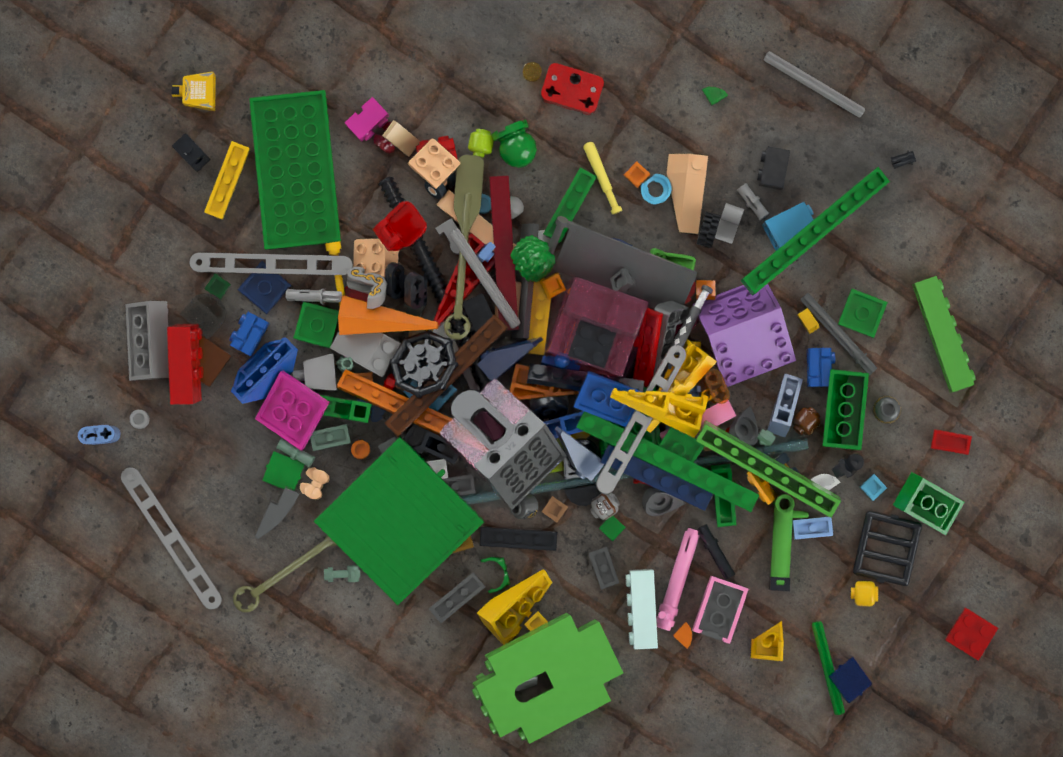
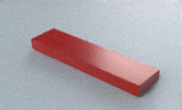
[633,308,663,387]

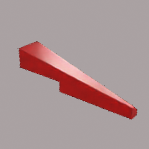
[433,233,495,330]

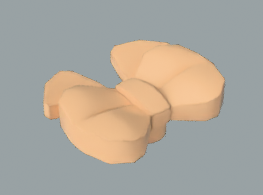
[300,467,330,500]

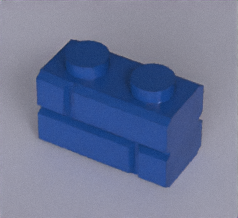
[229,312,270,357]
[807,348,835,387]

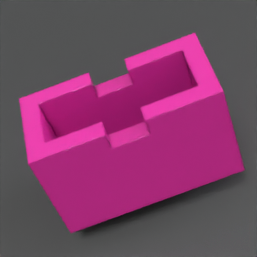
[345,97,389,142]

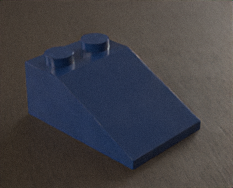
[477,337,543,382]

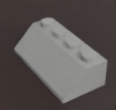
[125,301,169,381]

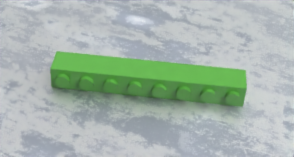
[696,421,841,518]

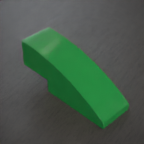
[711,464,736,527]

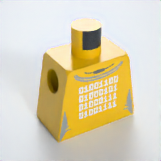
[172,72,216,111]

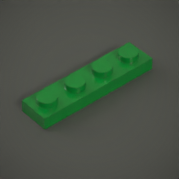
[543,167,597,244]

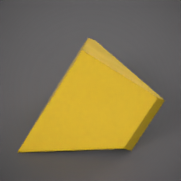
[751,621,784,661]

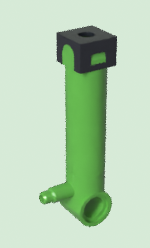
[769,494,809,592]

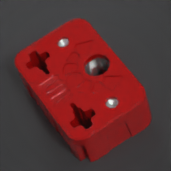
[541,63,604,115]

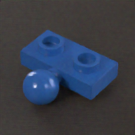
[541,353,580,371]

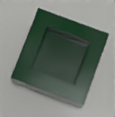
[204,274,231,300]

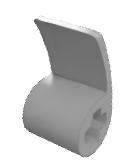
[715,203,744,244]

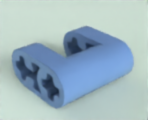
[78,425,121,445]

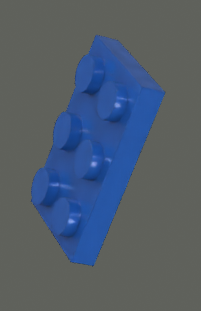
[574,371,642,427]

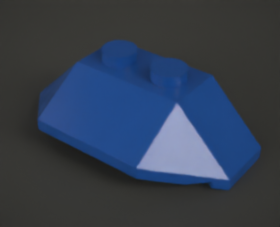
[231,337,298,404]

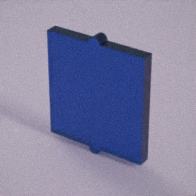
[829,657,872,703]

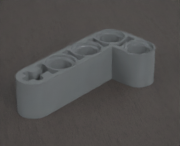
[653,301,690,377]

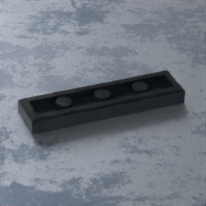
[480,527,558,551]

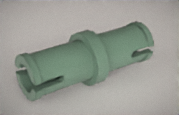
[276,438,315,467]

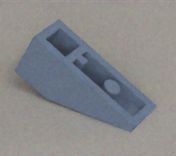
[767,374,803,437]
[555,426,604,481]

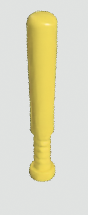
[583,142,622,215]

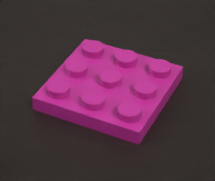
[255,370,330,450]

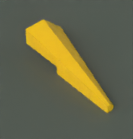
[647,339,717,433]
[610,388,708,438]

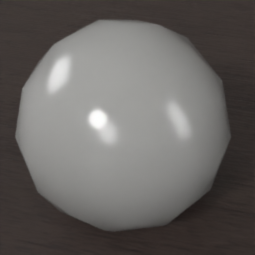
[510,196,524,219]

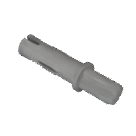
[286,289,342,304]

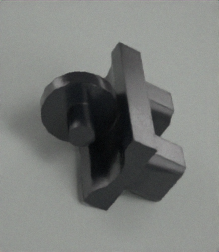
[832,454,864,479]

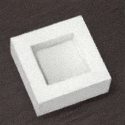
[427,459,448,479]

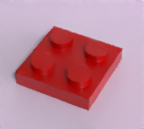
[945,608,999,661]

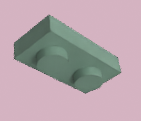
[310,424,351,451]

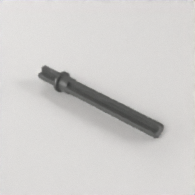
[801,293,877,376]

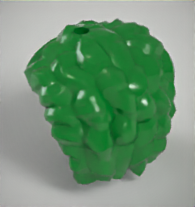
[510,235,555,282]

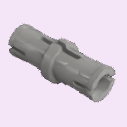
[737,183,769,220]

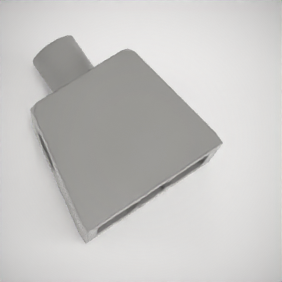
[293,354,338,391]

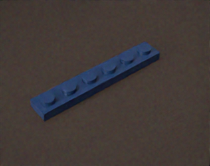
[600,445,713,511]

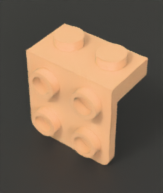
[353,239,399,278]

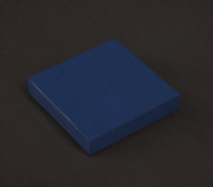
[237,261,292,314]

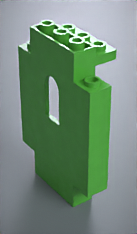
[472,613,623,744]

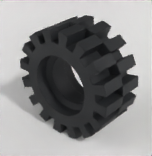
[696,211,721,248]

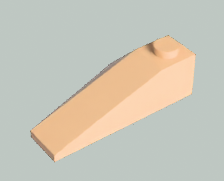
[667,154,708,234]

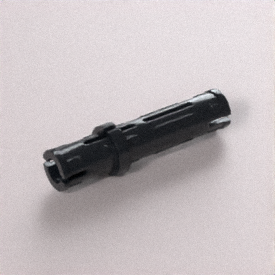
[696,524,735,580]

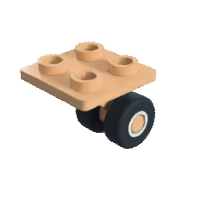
[408,138,460,199]

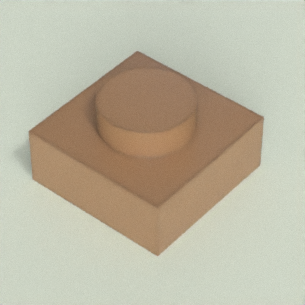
[542,496,568,522]

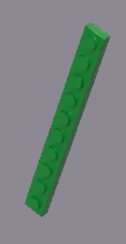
[740,167,890,296]
[576,411,759,512]

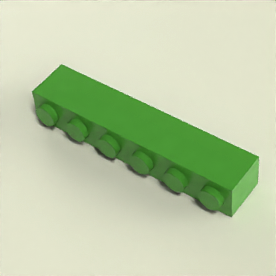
[912,276,976,393]

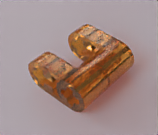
[703,369,730,404]

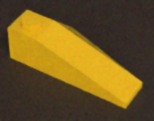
[477,569,552,645]

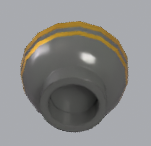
[873,396,901,423]

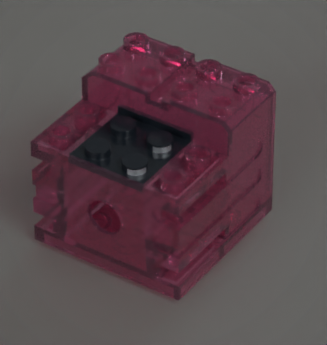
[545,277,649,377]

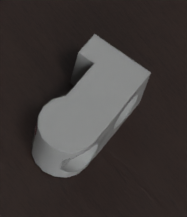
[435,218,460,255]

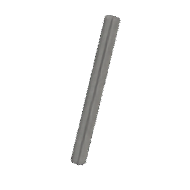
[764,51,865,117]
[449,228,521,328]

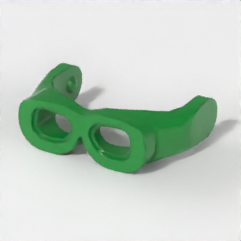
[480,557,511,593]

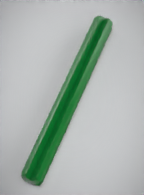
[812,621,845,715]

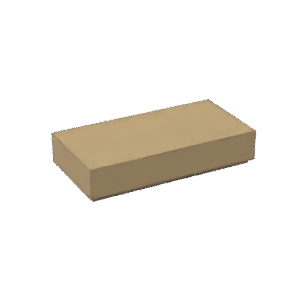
[382,120,420,157]

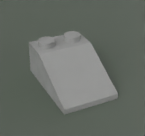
[330,332,401,377]

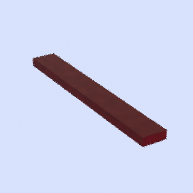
[489,176,519,330]

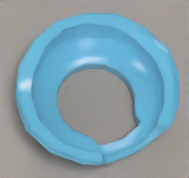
[641,174,672,204]

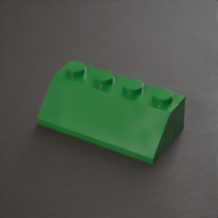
[823,369,869,451]

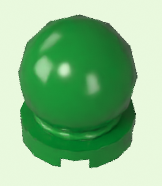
[491,119,537,168]

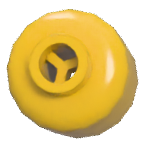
[851,581,878,606]

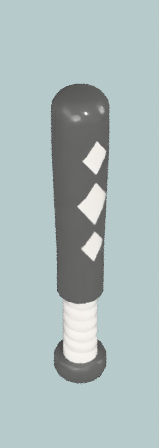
[669,285,713,356]

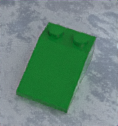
[893,472,965,535]

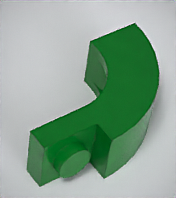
[320,395,371,423]

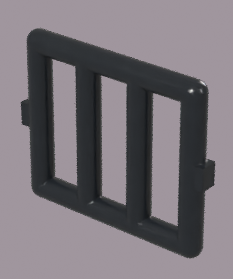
[853,511,922,586]

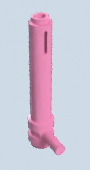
[656,528,700,631]

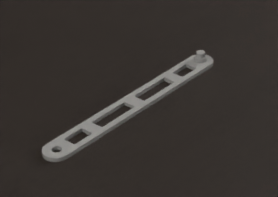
[190,253,353,275]
[596,345,686,494]
[121,468,222,609]

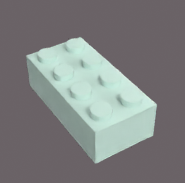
[626,569,658,649]

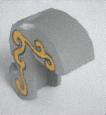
[347,266,387,309]

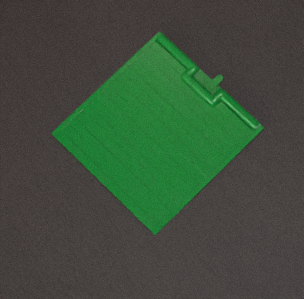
[314,437,485,605]

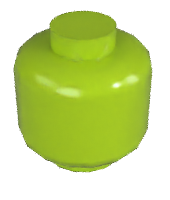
[468,129,494,158]

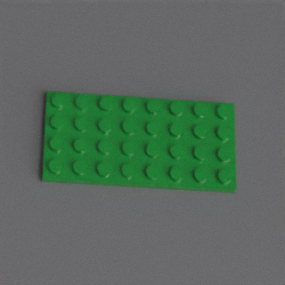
[249,90,341,250]

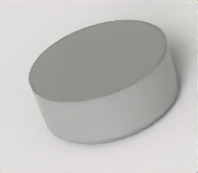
[130,410,150,429]

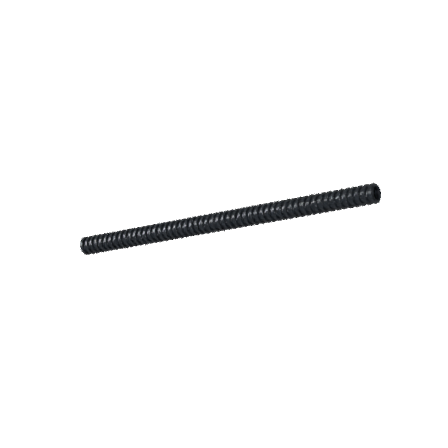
[378,176,516,442]

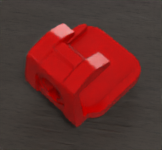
[372,201,427,251]

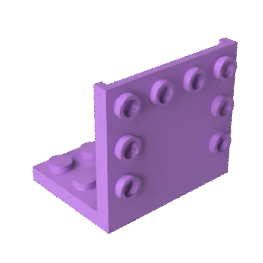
[693,284,796,388]

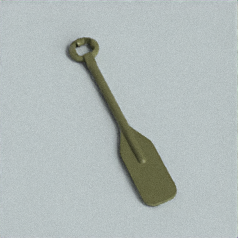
[444,155,484,340]
[233,535,337,612]

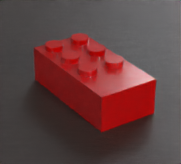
[167,324,203,405]

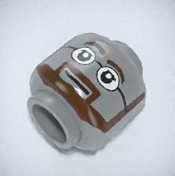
[590,492,620,520]

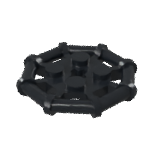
[389,329,459,398]

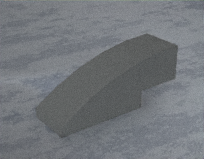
[255,486,300,539]

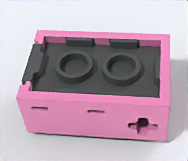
[692,575,748,644]

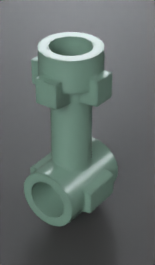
[335,355,354,372]
[757,429,776,446]
[324,565,361,582]

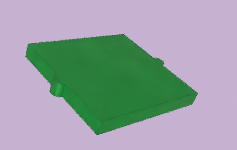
[262,451,305,490]

